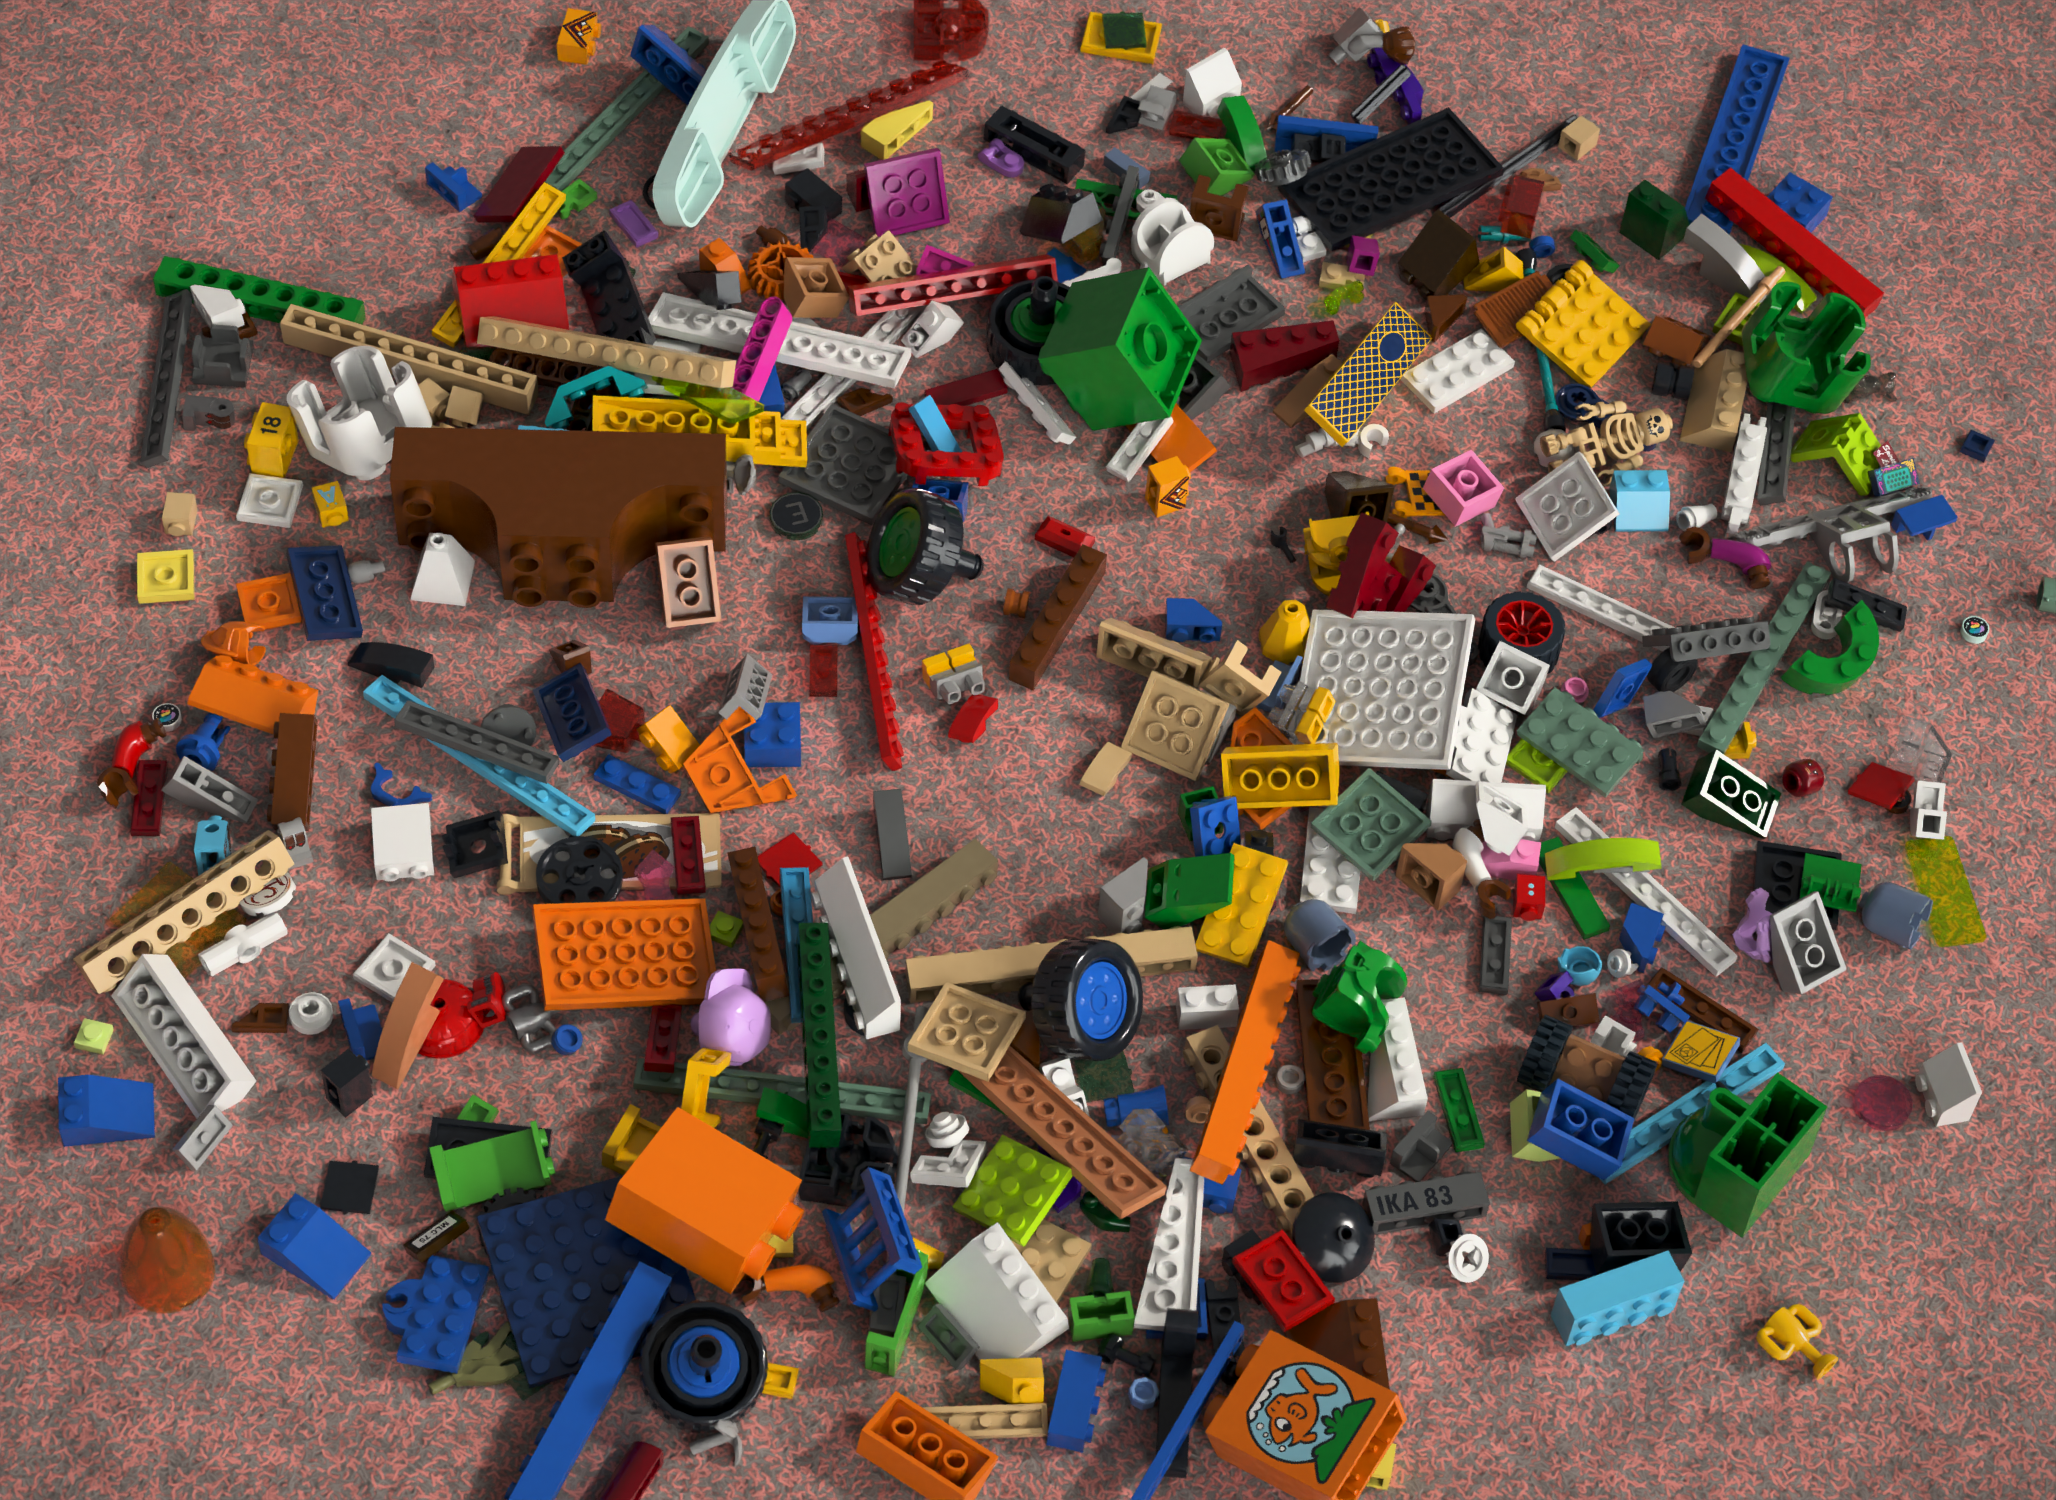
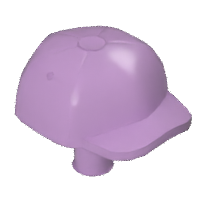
[690,968,771,1067]

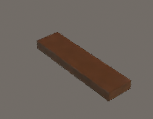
[1646,967,1759,1053]

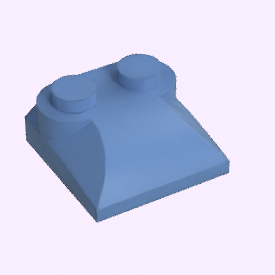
[802,596,858,645]

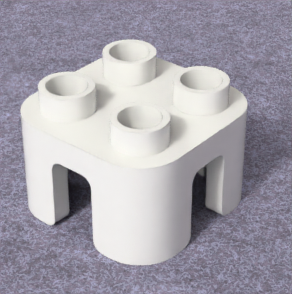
[286,346,432,481]

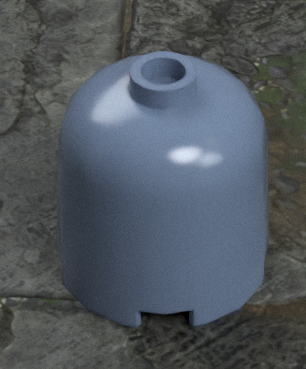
[1859,882,1933,950]
[1284,899,1356,971]

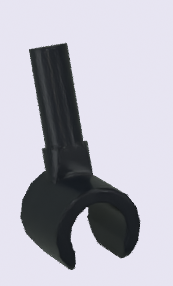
[1271,526,1296,563]

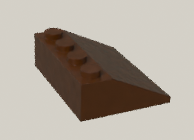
[1285,1298,1390,1390]

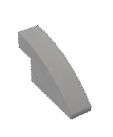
[1683,214,1767,303]

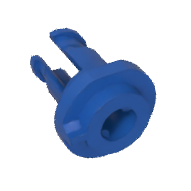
[176,713,231,772]

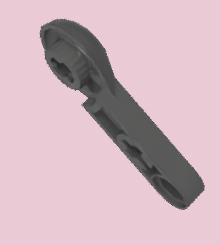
[1410,574,1479,666]

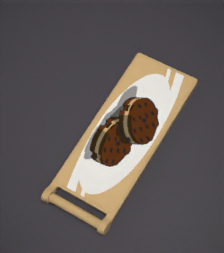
[497,813,722,895]

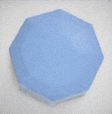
[1128,1377,1159,1410]

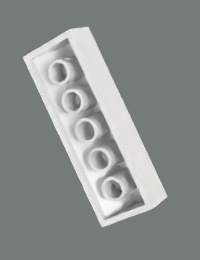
[811,856,901,1039]
[111,954,256,1119]

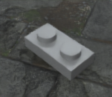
[172,1105,233,1170]

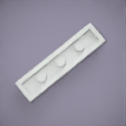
[999,361,1076,445]

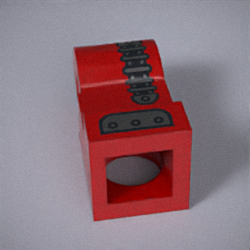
[468,972,506,1029]

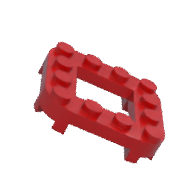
[888,402,1004,486]

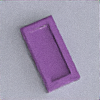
[609,200,658,248]

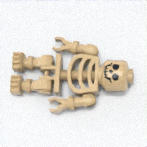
[1540,401,1673,487]

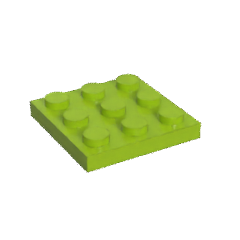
[952,1134,1073,1247]

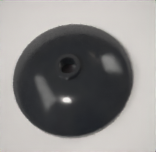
[1292,1192,1375,1283]

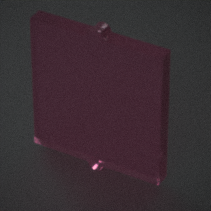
[812,218,867,267]

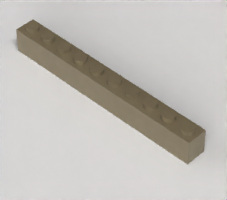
[765,838,998,1035]

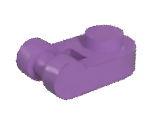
[978,138,1024,178]

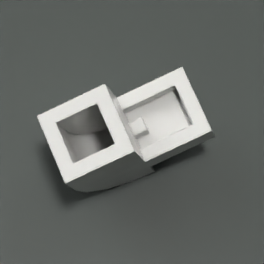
[1910,780,1947,840]

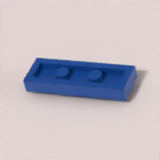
[593,754,681,814]

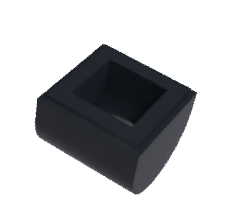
[1428,1219,1463,1257]

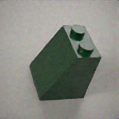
[1619,179,1689,260]

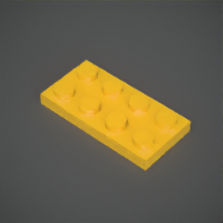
[1195,843,1288,968]

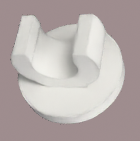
[1607,949,1639,978]

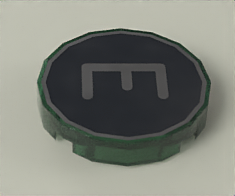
[769,492,823,540]

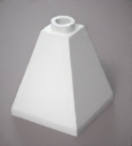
[411,533,475,606]

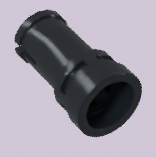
[1658,748,1682,791]

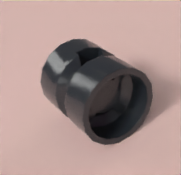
[1651,361,1694,401]

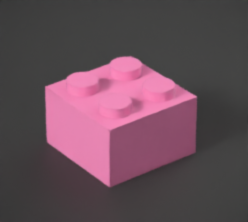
[1423,450,1504,527]

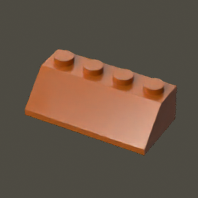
[187,655,318,735]
[856,1391,999,1500]

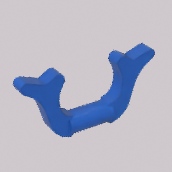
[371,763,432,806]

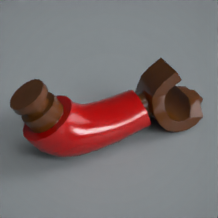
[97,718,167,809]

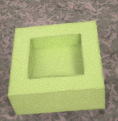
[74,1018,114,1055]

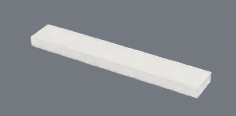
[1527,564,1674,651]

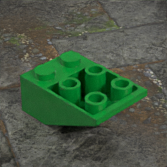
[1145,853,1235,930]

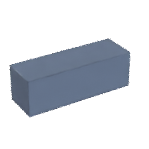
[1103,147,1150,189]

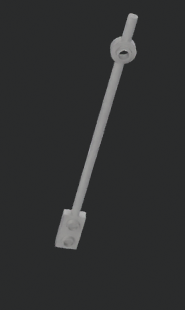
[868,1006,928,1337]

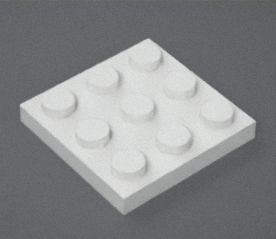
[1515,452,1619,561]

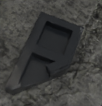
[1106,96,1141,134]
[799,205,827,253]

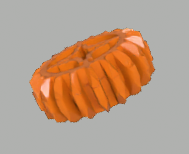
[748,240,814,303]

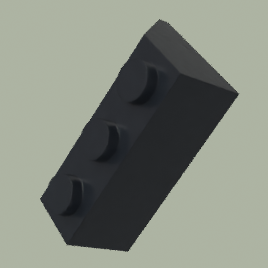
[1020,184,1103,244]
[1293,1119,1387,1178]
[1590,1201,1693,1274]

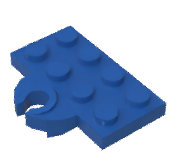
[382,1255,489,1374]

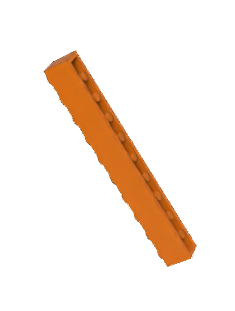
[1189,940,1301,1185]

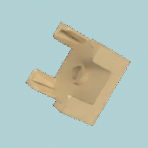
[1199,640,1281,716]

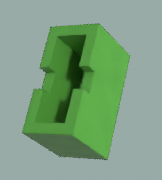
[1068,1291,1135,1342]

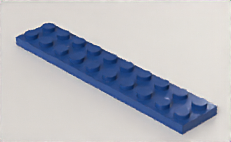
[1685,44,1790,235]

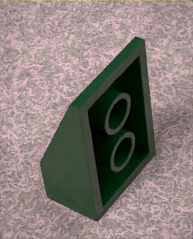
[1681,750,1782,839]

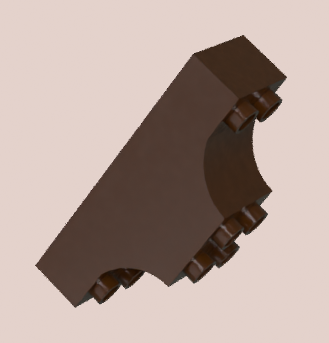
[390,427,728,608]

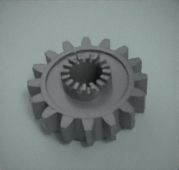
[1255,149,1311,186]

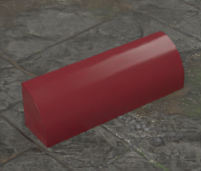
[596,1441,664,1500]

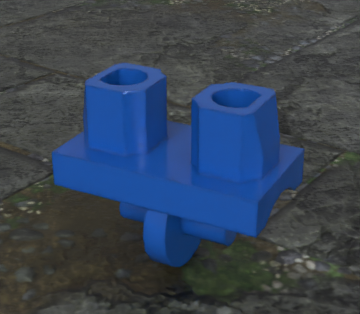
[1634,982,1690,1033]

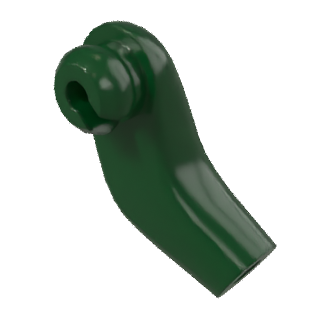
[1080,1191,1131,1232]

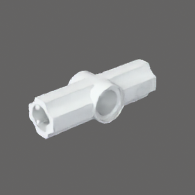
[198,912,288,977]

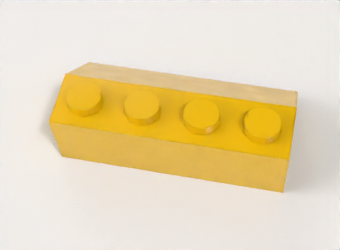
[1221,743,1339,809]

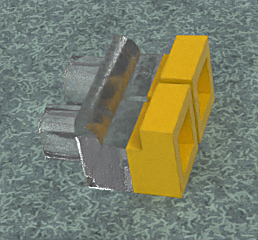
[1268,681,1336,744]

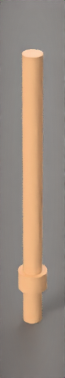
[1692,266,1785,368]

